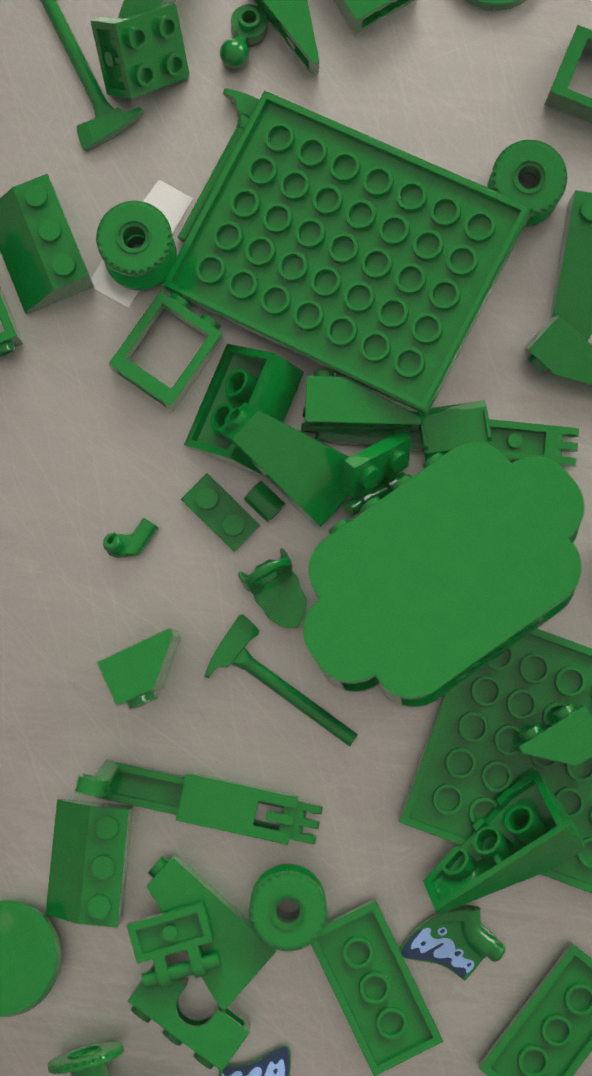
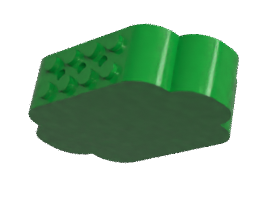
[303,442,585,707]

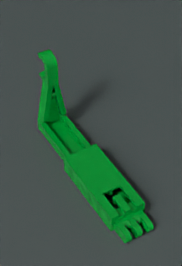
[75,759,323,845]

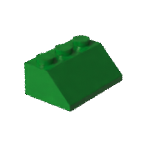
[0,174,94,314]
[184,344,305,475]
[97,628,181,710]
[45,799,133,928]

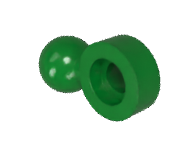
[220,4,268,68]

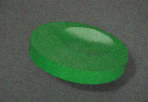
[0,901,61,1017]

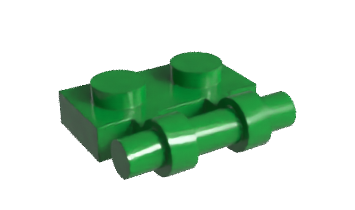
[342,430,412,516]
[126,901,221,989]

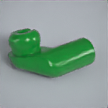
[103,517,158,558]

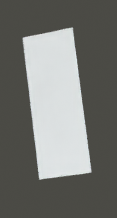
[91,180,193,308]

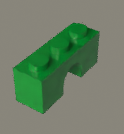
[127,963,251,1072]

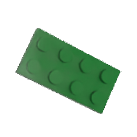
[311,898,444,1076]
[478,942,592,1076]

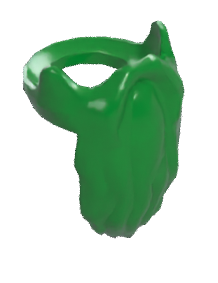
[238,548,307,628]

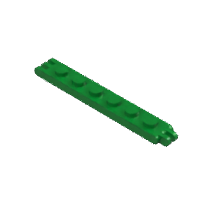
[301,408,579,467]

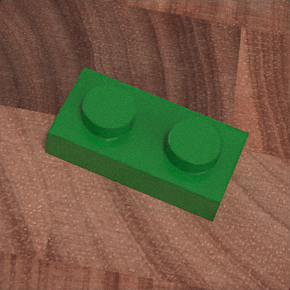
[181,473,261,553]

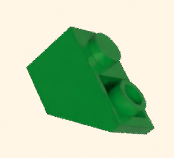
[514,703,592,766]

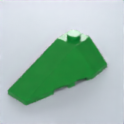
[550,190,592,341]
[423,770,586,914]

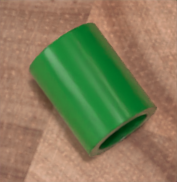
[244,480,286,522]

